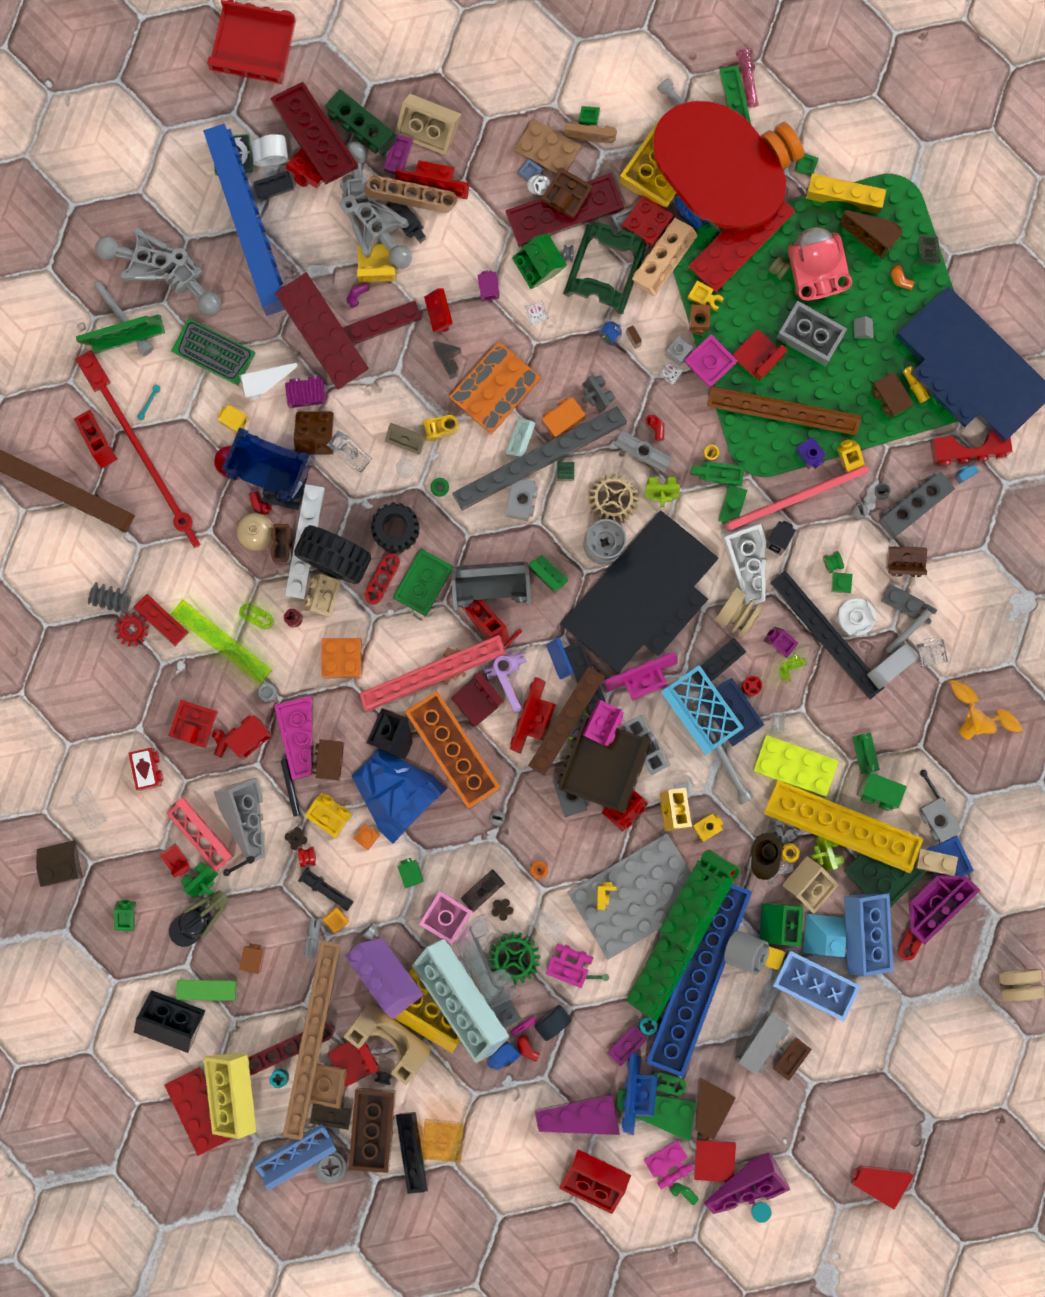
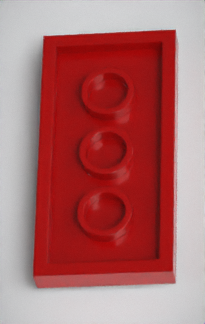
[164,1067,233,1156]

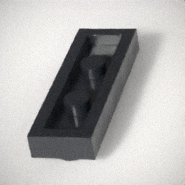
[692,638,746,689]

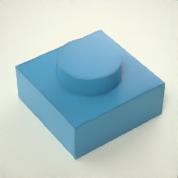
[955,465,979,484]

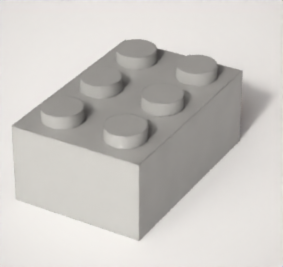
[776,301,847,367]

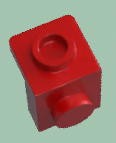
[159,843,190,878]

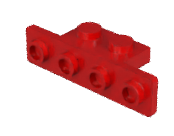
[395,160,470,199]
[510,677,556,754]

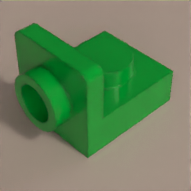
[114,899,136,931]

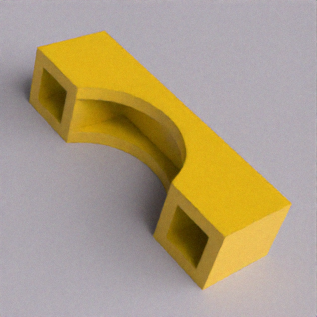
[806,173,886,215]

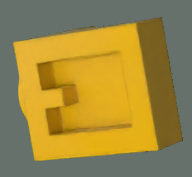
[596,882,617,910]

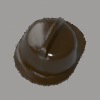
[751,833,783,880]

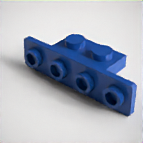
[622,1053,658,1135]

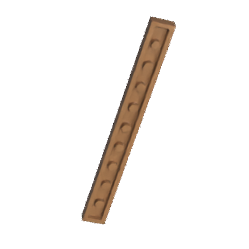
[282,940,341,1140]

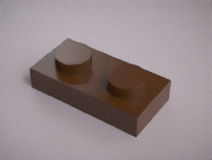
[772,1037,812,1081]

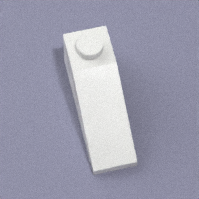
[239,363,297,400]

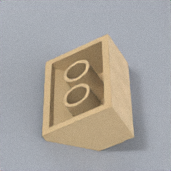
[395,94,461,155]

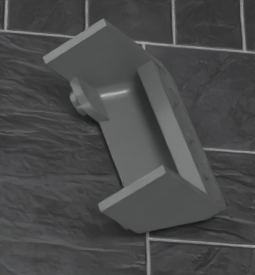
[451,561,531,610]

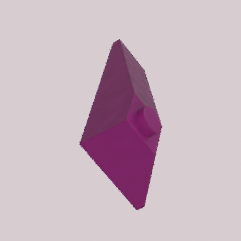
[704,1152,791,1214]

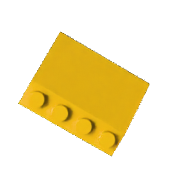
[619,115,677,208]
[394,967,460,1053]

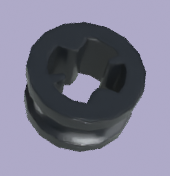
[374,1071,393,1085]

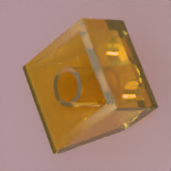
[422,1119,465,1162]

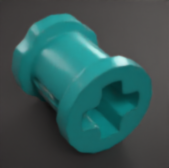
[639,1016,657,1035]
[269,1069,289,1088]

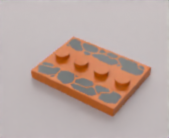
[449,341,541,435]

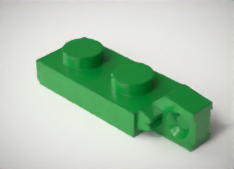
[690,462,744,486]

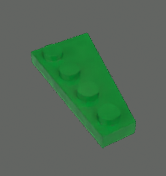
[616,1089,696,1141]

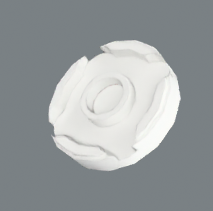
[837,598,876,636]

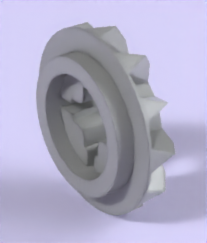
[769,817,800,843]
[315,1152,346,1183]

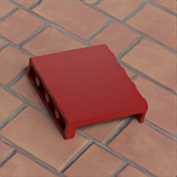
[207,0,296,84]

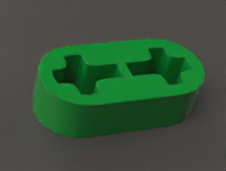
[651,1071,686,1095]

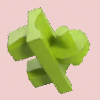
[644,477,680,507]
[810,837,844,871]

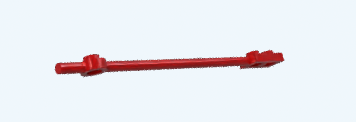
[75,350,201,548]

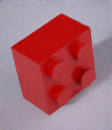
[224,715,273,760]

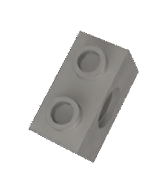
[506,479,538,521]
[919,797,962,842]

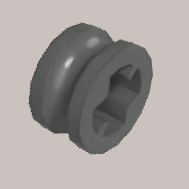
[563,245,573,262]

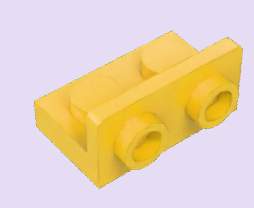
[305,793,353,839]

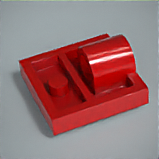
[286,149,323,188]
[622,195,674,247]
[168,700,218,748]

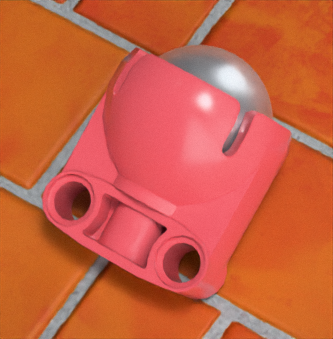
[788,227,852,301]

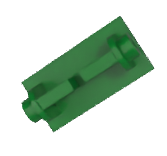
[852,733,880,774]

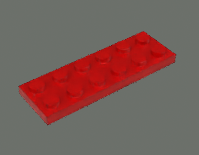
[688,200,795,294]

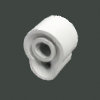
[251,134,288,167]

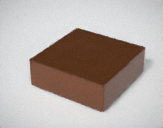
[626,325,642,349]

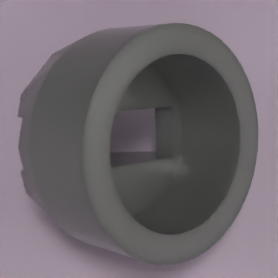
[875,483,891,500]

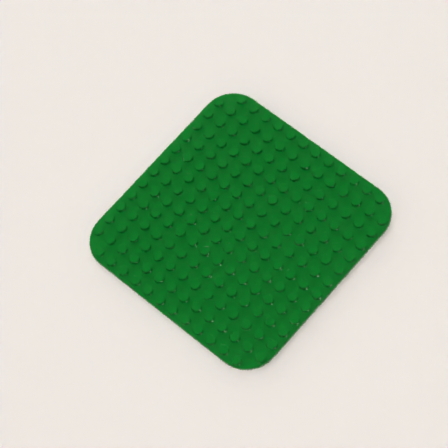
[673,174,958,477]

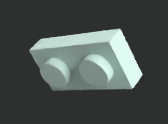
[505,419,536,458]

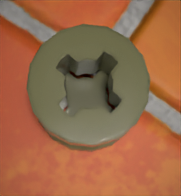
[768,256,791,280]

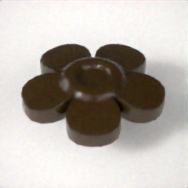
[491,899,514,921]

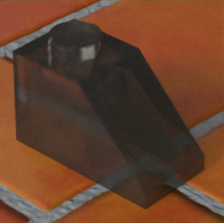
[461,869,506,912]

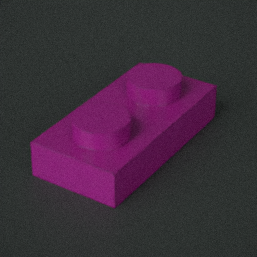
[383,134,413,174]
[607,1024,648,1066]

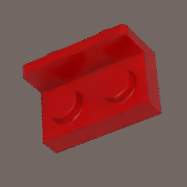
[601,790,648,832]

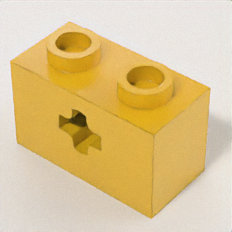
[659,788,692,832]

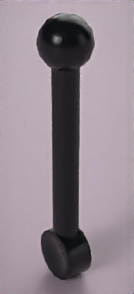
[920,770,945,801]
[223,855,255,876]

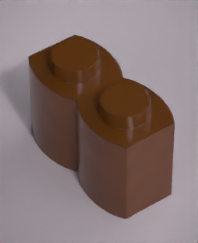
[271,524,293,565]

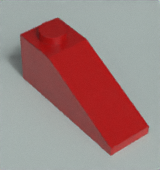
[74,410,118,469]
[462,599,510,643]

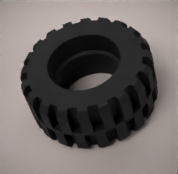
[294,525,371,584]

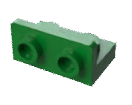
[528,555,568,594]

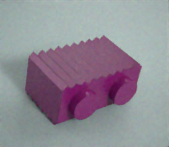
[285,376,327,408]

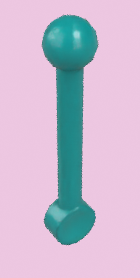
[137,385,161,420]

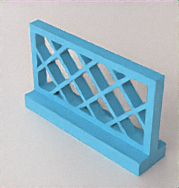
[661,665,744,755]

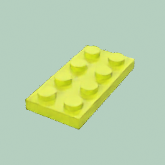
[753,735,839,797]

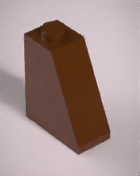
[695,1077,736,1141]

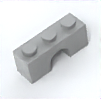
[623,715,671,776]

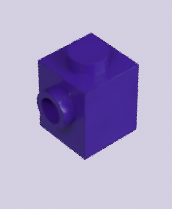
[795,437,826,470]

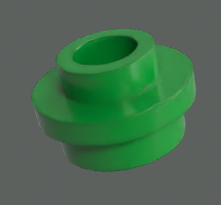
[430,478,449,497]

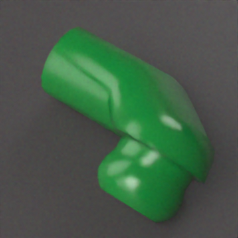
[669,1182,699,1205]

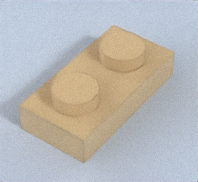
[915,849,958,876]

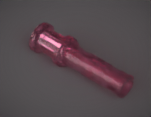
[736,48,759,108]

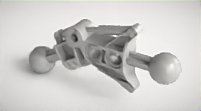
[340,141,412,269]
[95,228,222,316]

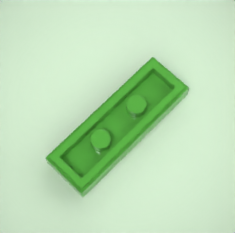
[176,980,236,1001]

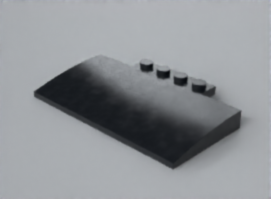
[561,510,719,674]

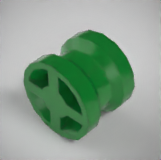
[823,551,844,574]

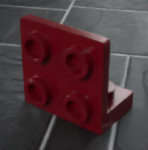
[451,672,504,727]

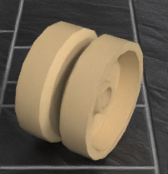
[998,969,1045,1002]

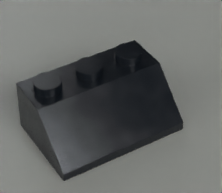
[133,990,206,1053]

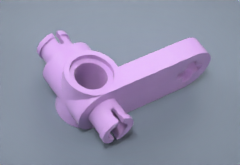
[484,651,527,713]

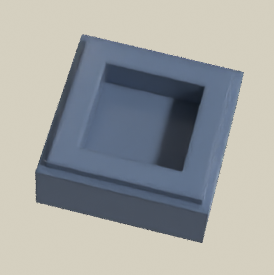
[517,158,544,182]

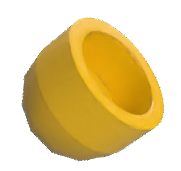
[703,445,719,460]

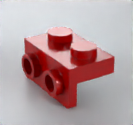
[424,288,453,332]

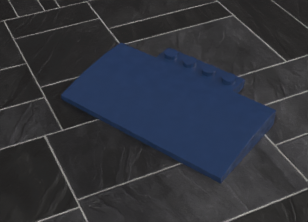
[895,286,1045,443]

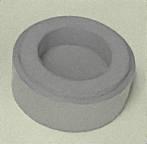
[258,683,278,702]

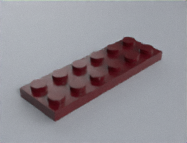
[270,82,358,185]
[505,173,624,247]
[275,272,369,390]

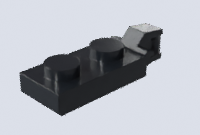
[385,202,426,244]

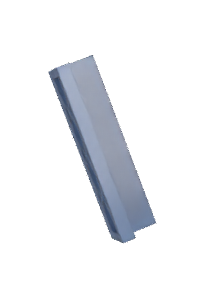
[253,1124,337,1191]

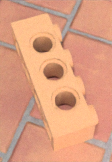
[632,218,697,297]

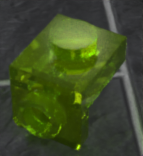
[779,655,807,683]

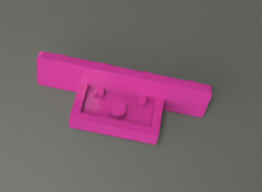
[604,652,678,701]

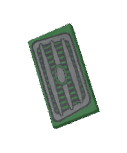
[171,318,256,386]

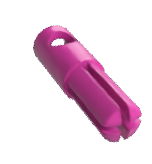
[511,1016,537,1036]

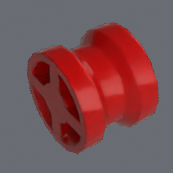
[742,676,763,696]
[298,846,316,867]

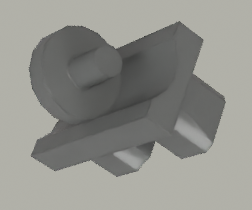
[581,375,615,412]

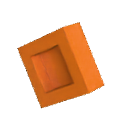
[353,824,380,850]

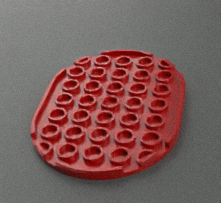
[652,101,786,230]

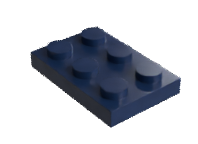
[701,678,764,747]

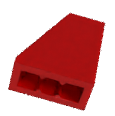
[850,1165,914,1210]

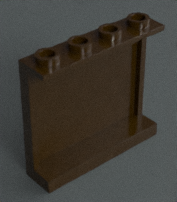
[557,715,653,814]

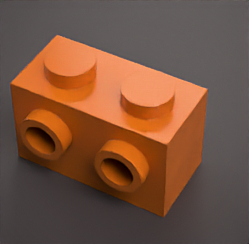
[542,397,586,439]

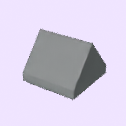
[854,316,873,338]

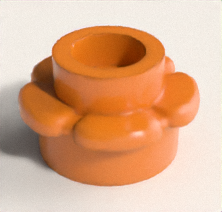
[529,860,548,880]

